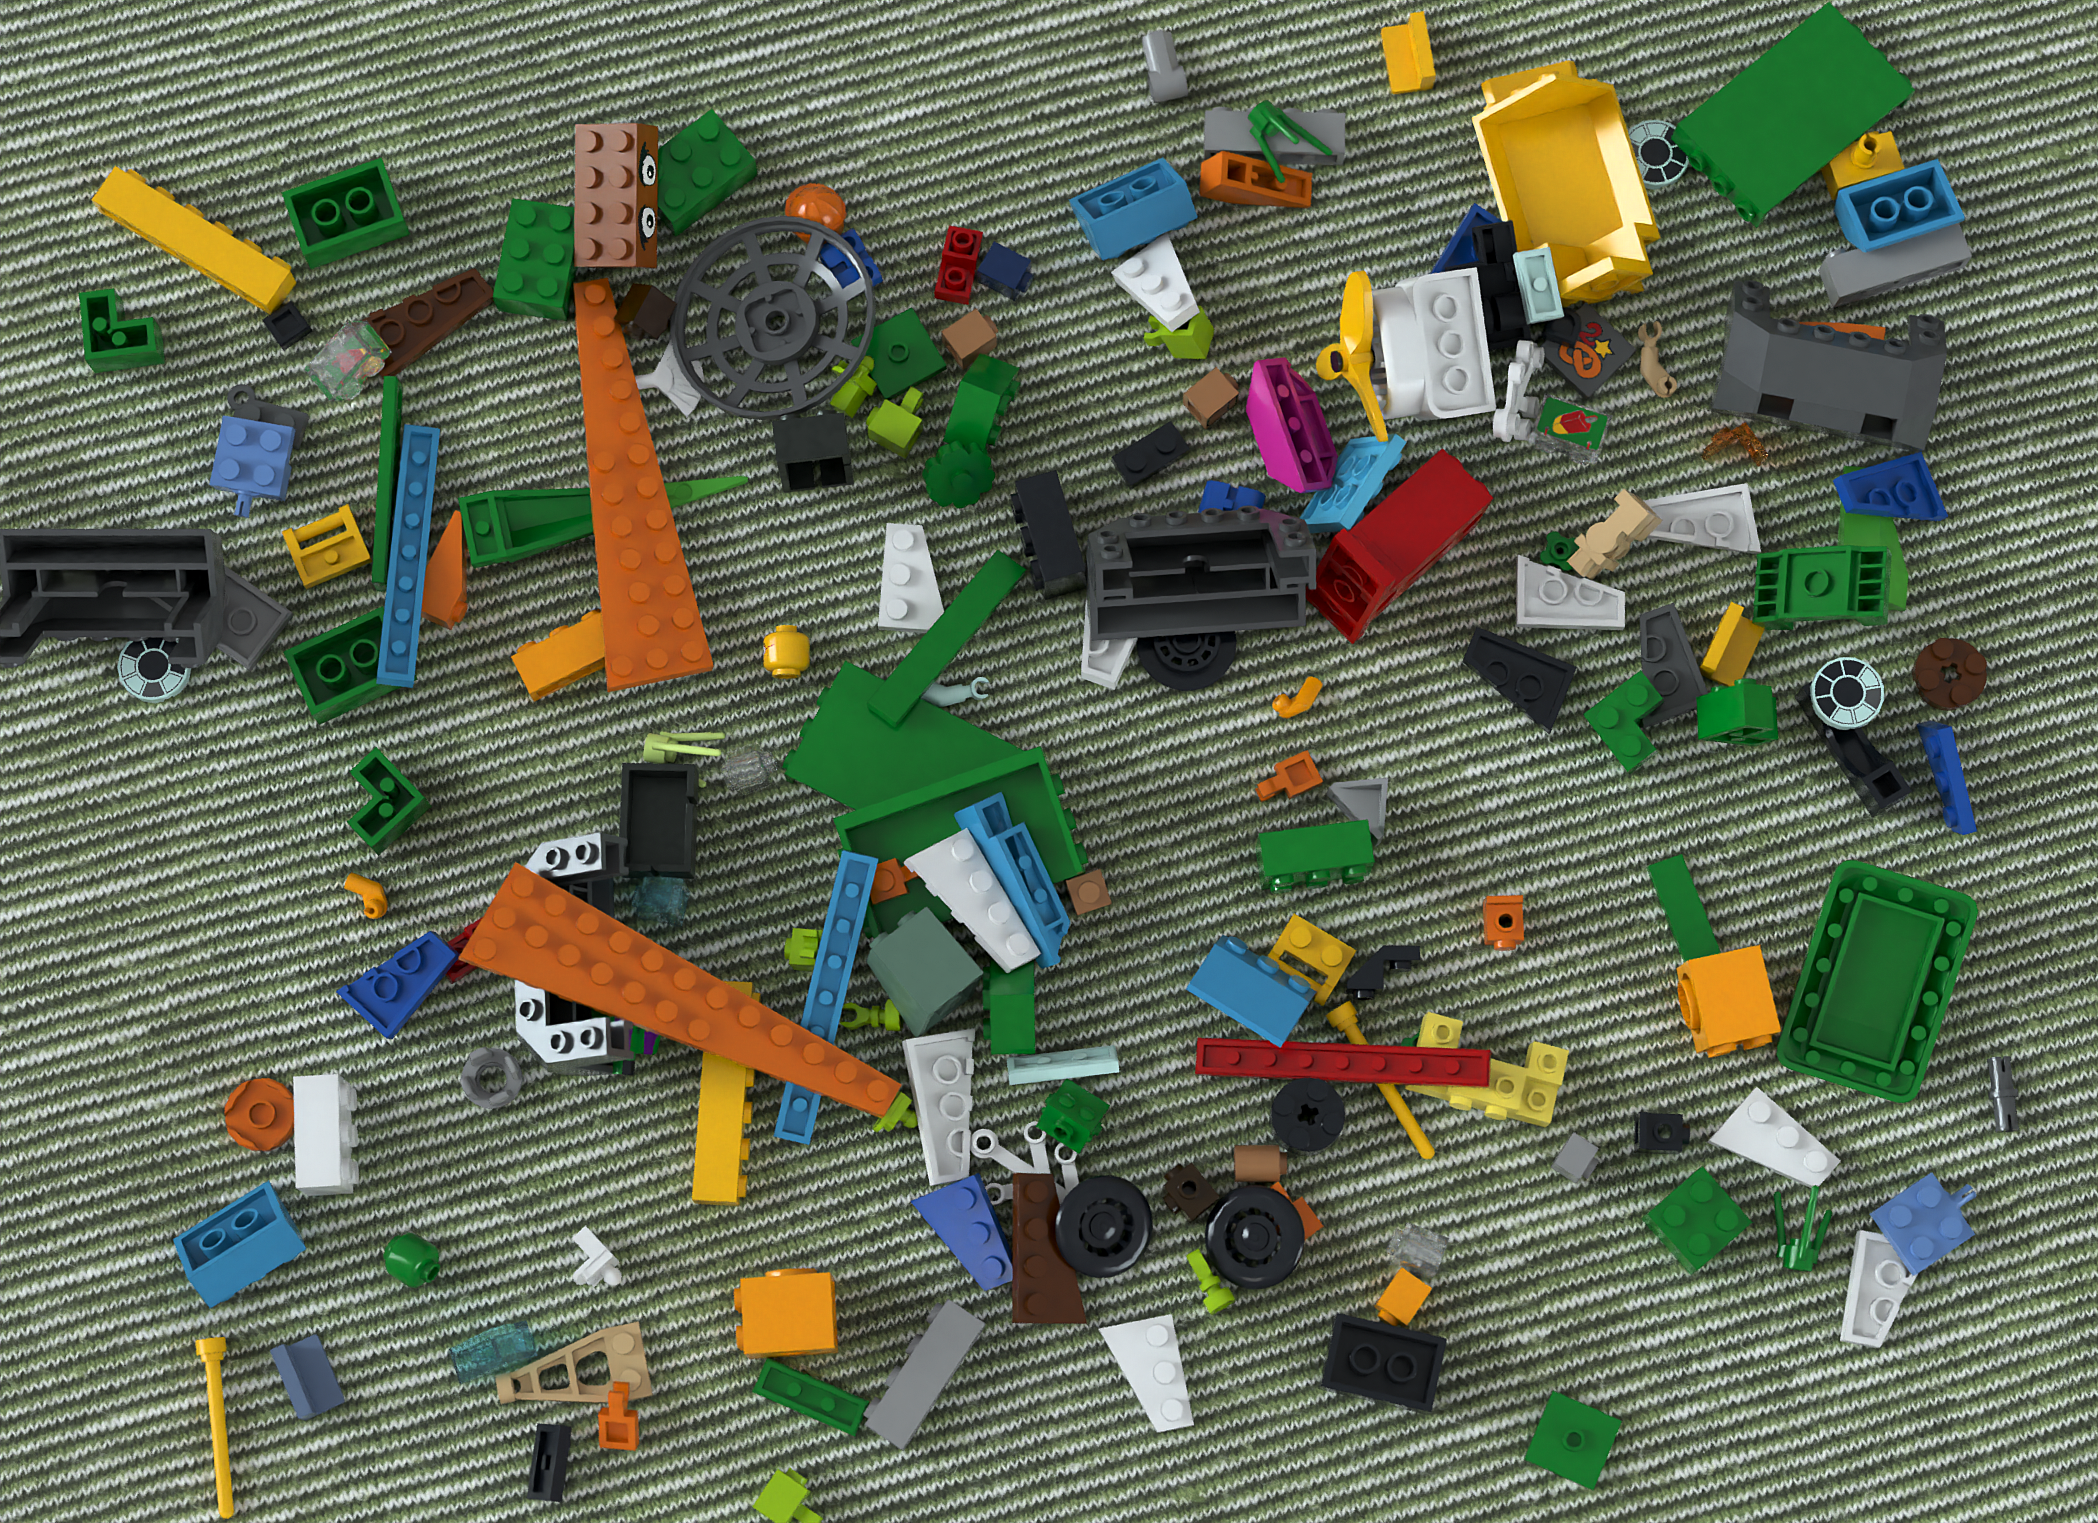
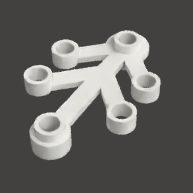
[1493,340,1544,442]
[970,1121,1091,1206]

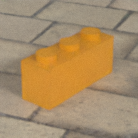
[511,609,605,702]

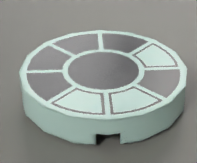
[1628,120,1689,190]
[117,637,191,703]
[1810,657,1884,730]

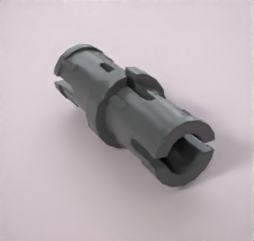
[1987,1056,2020,1133]

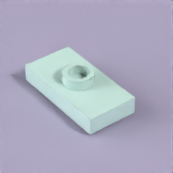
[1513,247,1564,324]

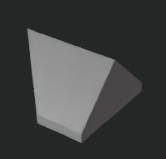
[1326,778,1388,847]

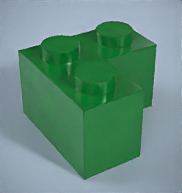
[79,288,165,373]
[943,353,1021,450]
[1583,670,1665,775]
[1696,678,1778,747]
[347,747,432,856]
[983,956,1035,1055]

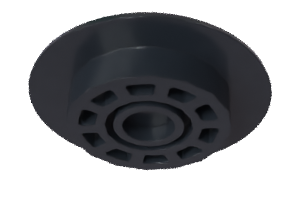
[1136,631,1237,691]
[1055,1175,1153,1278]
[1205,1185,1305,1290]

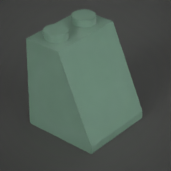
[866,906,984,1038]

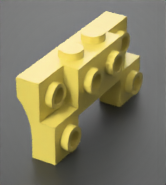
[1405,1012,1569,1128]

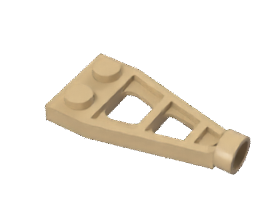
[496,1322,653,1404]

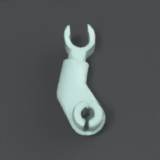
[921,677,989,707]

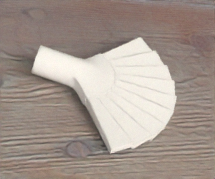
[635,339,704,417]

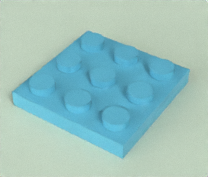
[1300,434,1406,533]

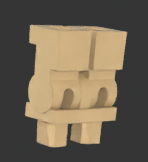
[1567,489,1663,580]

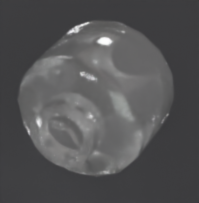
[721,743,778,795]

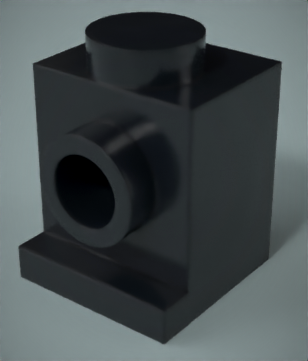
[1634,1112,1690,1155]

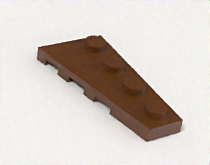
[341,268,494,380]
[1012,1173,1087,1324]

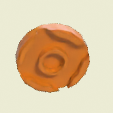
[224,1078,294,1151]

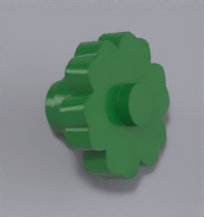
[922,441,996,509]

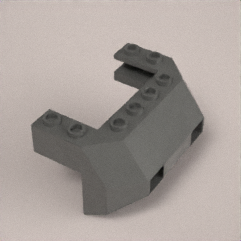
[1708,280,1947,452]
[1086,506,1316,641]
[0,529,226,668]
[515,832,634,1076]

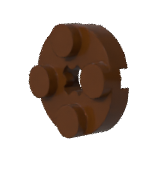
[1912,638,1987,711]

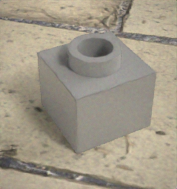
[1550,1132,1599,1183]

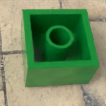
[1641,1166,1752,1275]

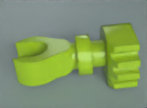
[840,999,904,1032]
[1185,1249,1236,1315]

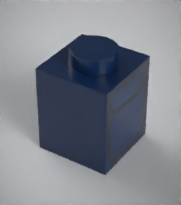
[977,241,1034,301]

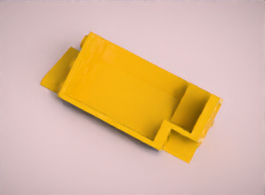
[1472,60,1661,307]

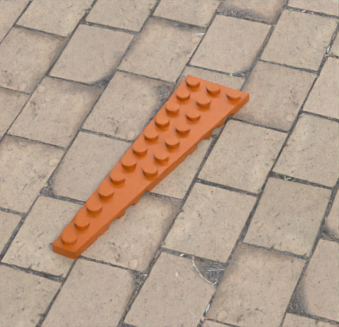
[572,278,714,693]

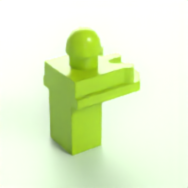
[829,356,877,418]
[872,1091,918,1133]

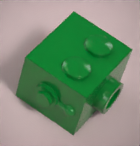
[1036,1078,1110,1154]

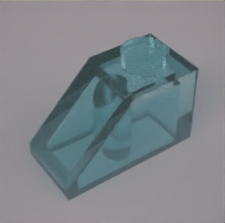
[632,877,690,927]
[449,1320,538,1384]

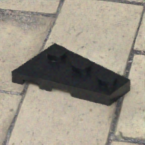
[1462,627,1577,734]

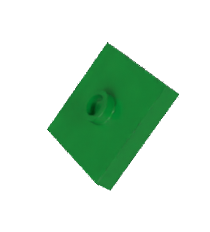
[851,307,947,401]
[1523,1390,1622,1491]

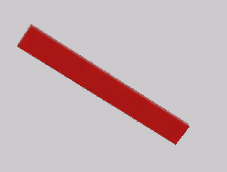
[1195,1037,1491,1089]

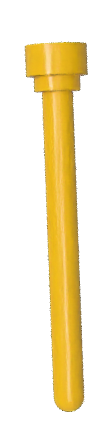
[1326,1001,1435,1160]
[195,1337,234,1519]

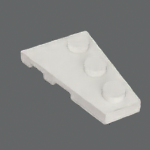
[1644,483,1761,555]
[878,523,944,633]
[1516,555,1625,630]
[1707,1087,1841,1188]
[1840,1230,1918,1348]
[1099,1314,1194,1433]

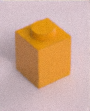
[1374,1267,1432,1328]

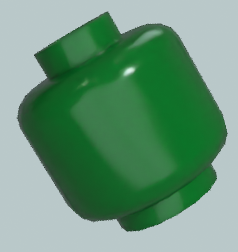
[383,1233,440,1288]

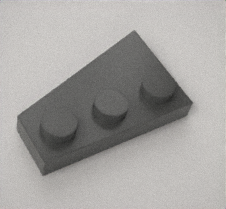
[1640,602,1708,729]

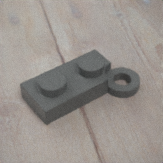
[227,384,310,450]

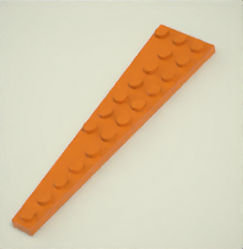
[458,862,902,1118]

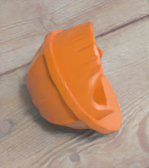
[785,183,847,244]

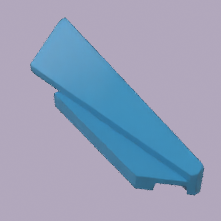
[954,792,1070,969]

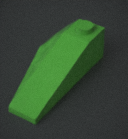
[1837,465,1908,611]

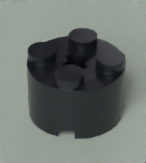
[1269,1078,1345,1157]

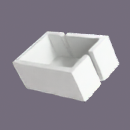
[293,1074,359,1196]

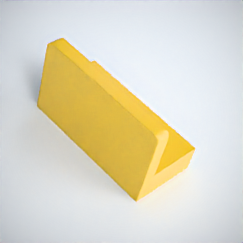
[1380,11,1436,94]
[1699,602,1765,686]

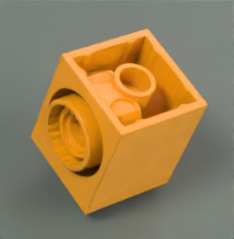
[1676,945,1781,1058]
[734,1268,838,1359]

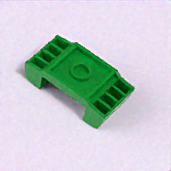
[1752,545,1892,630]

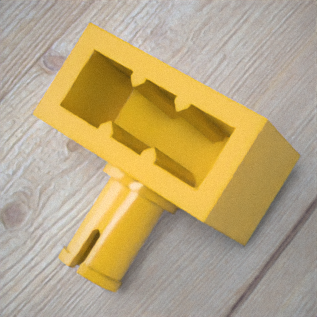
[1821,131,1905,200]

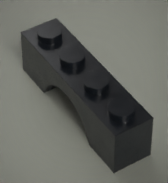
[1795,681,1912,818]

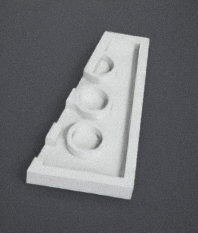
[903,828,1041,973]
[902,1028,975,1186]

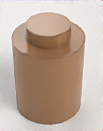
[1234,1145,1287,1182]

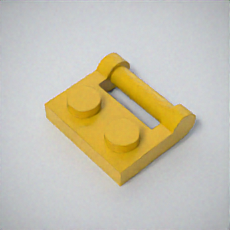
[282,504,373,589]
[1267,913,1357,1006]

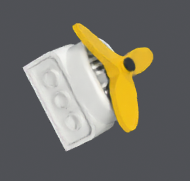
[1316,267,1496,442]

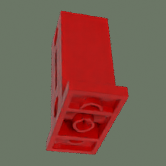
[1305,448,1493,644]

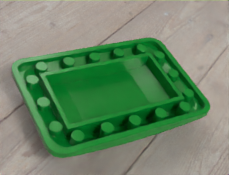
[1776,859,1978,1103]

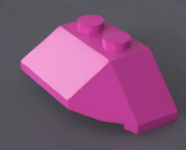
[1246,357,1338,493]

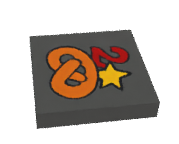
[1540,302,1637,401]

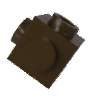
[614,283,677,341]
[1162,1162,1220,1224]

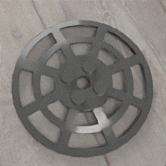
[670,216,876,420]

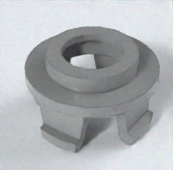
[460,1047,523,1109]

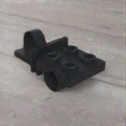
[1445,220,1532,351]

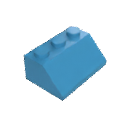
[1069,157,1198,261]
[1833,159,1965,253]
[1186,934,1316,1048]
[173,1180,307,1308]

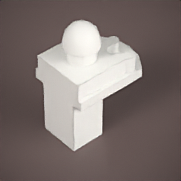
[572,1226,622,1287]

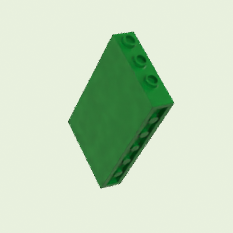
[1671,2,1915,228]
[782,661,1024,810]
[833,746,1089,939]

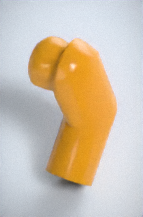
[1272,676,1323,719]
[344,872,388,919]

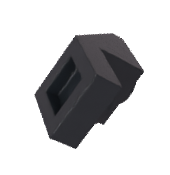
[1344,945,1420,1001]

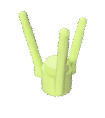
[643,731,725,788]

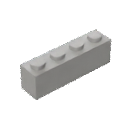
[1203,107,1345,165]
[1818,223,1972,308]
[864,1299,986,1451]

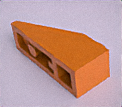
[1199,151,1312,208]
[421,510,468,630]

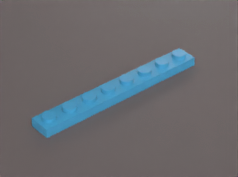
[376,424,440,688]
[773,849,878,1145]

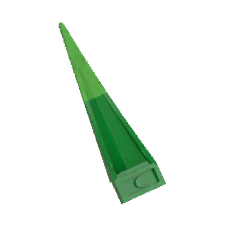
[458,476,748,569]

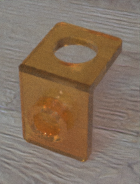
[1701,422,1768,467]

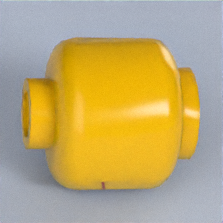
[763,625,810,679]

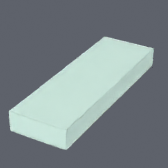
[1007,1045,1119,1085]

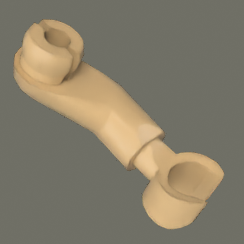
[1638,321,1677,398]

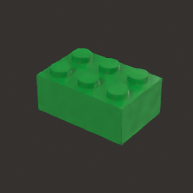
[657,109,758,237]
[281,157,411,269]
[493,198,578,321]
[283,606,418,725]
[1255,819,1374,894]

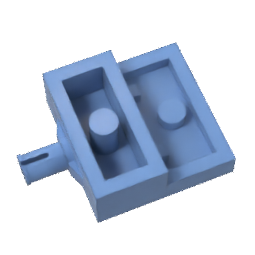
[209,415,296,518]
[1870,1172,1976,1276]

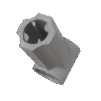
[1142,30,1188,103]

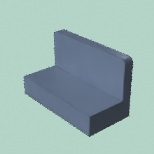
[270,1335,345,1421]

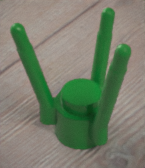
[1248,100,1333,183]
[1774,1185,1832,1272]

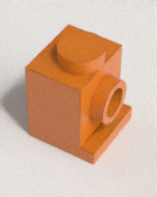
[1483,895,1524,951]

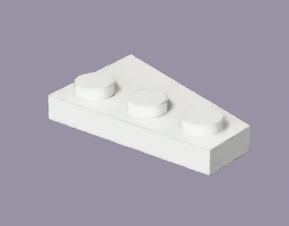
[1111,232,1200,332]
[1081,593,1138,690]

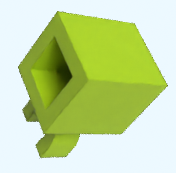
[1143,306,1215,359]
[866,387,924,459]
[784,928,823,972]
[752,1467,823,1523]

